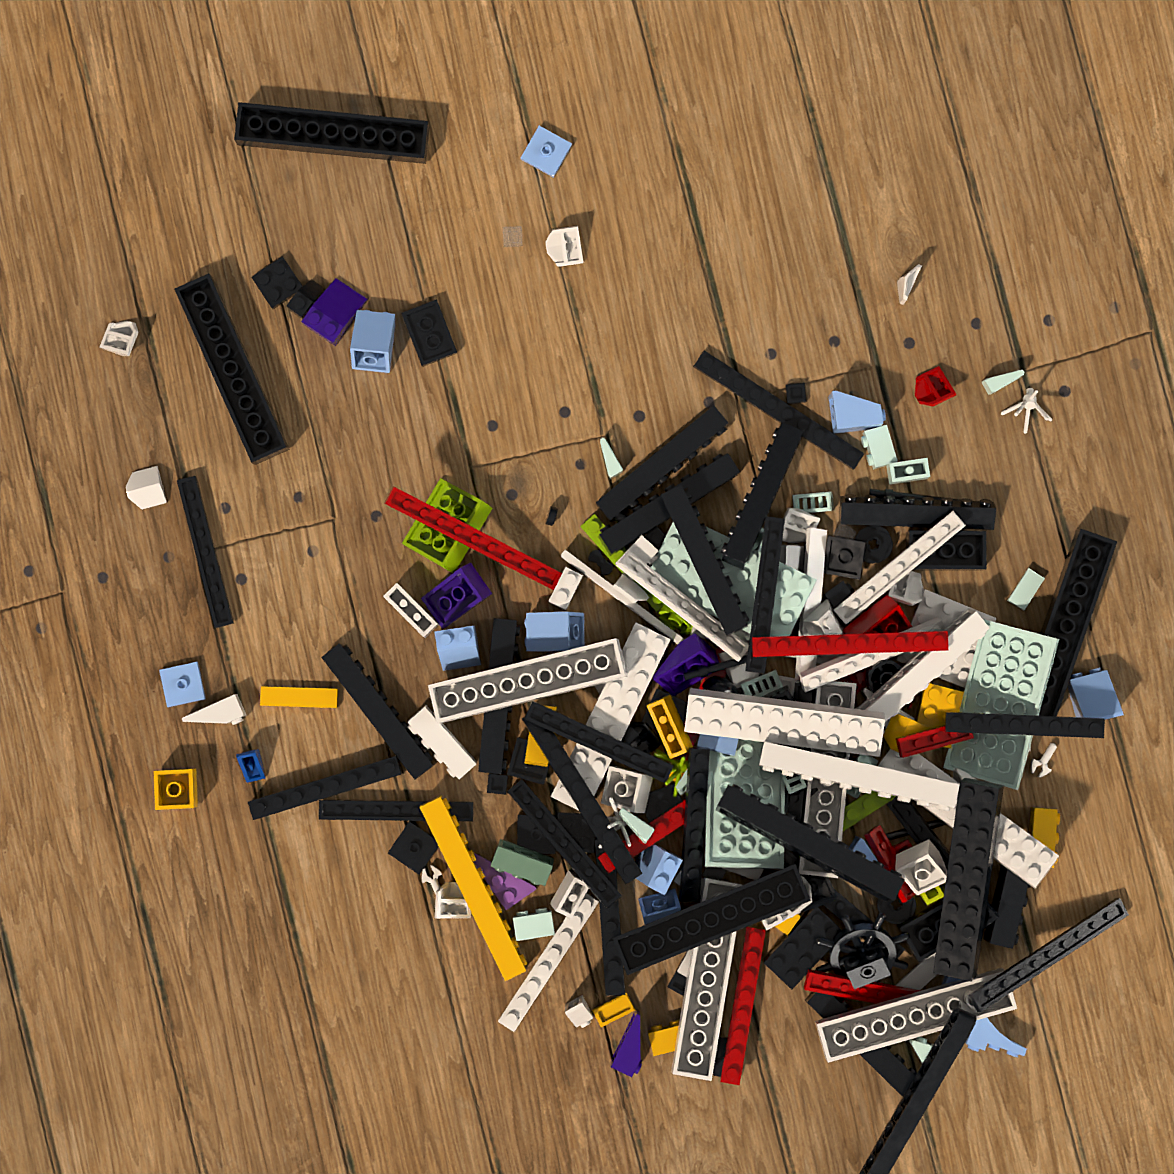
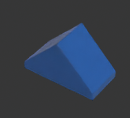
[236,749,265,783]

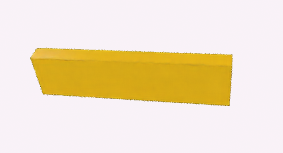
[260,686,338,708]

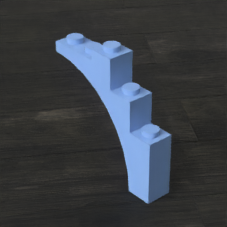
[942,976,1027,1058]

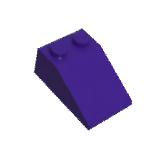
[301,278,368,346]
[421,563,492,629]
[653,633,719,696]
[610,1009,642,1077]

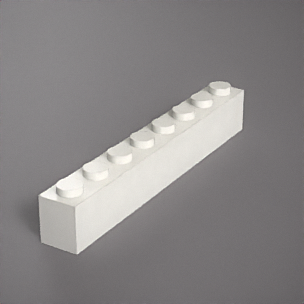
[857,608,989,726]

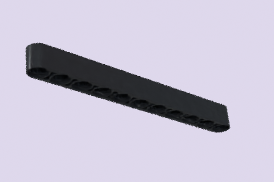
[859,1007,976,1174]

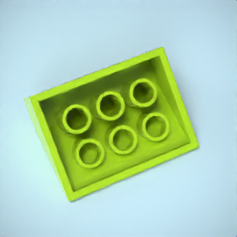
[402,478,493,573]

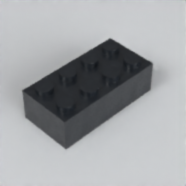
[906,530,987,571]
[983,864,1031,949]
[897,900,943,962]
[762,907,842,990]

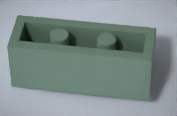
[491,839,554,886]

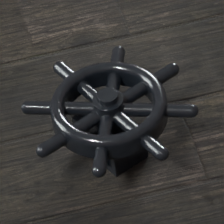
[815,913,910,989]

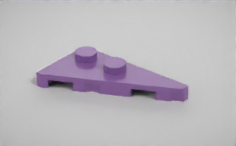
[474,853,537,910]

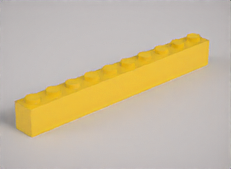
[420,795,528,981]

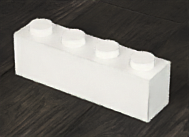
[408,705,477,779]

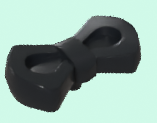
[588,549,614,575]

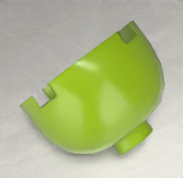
[658,604,693,635]

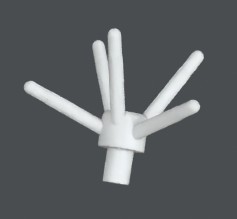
[1001,388,1052,434]
[599,797,631,848]

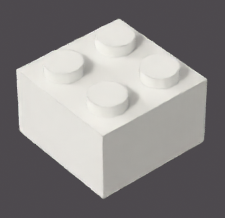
[601,766,653,813]

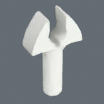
[1030,743,1057,777]
[422,865,442,895]

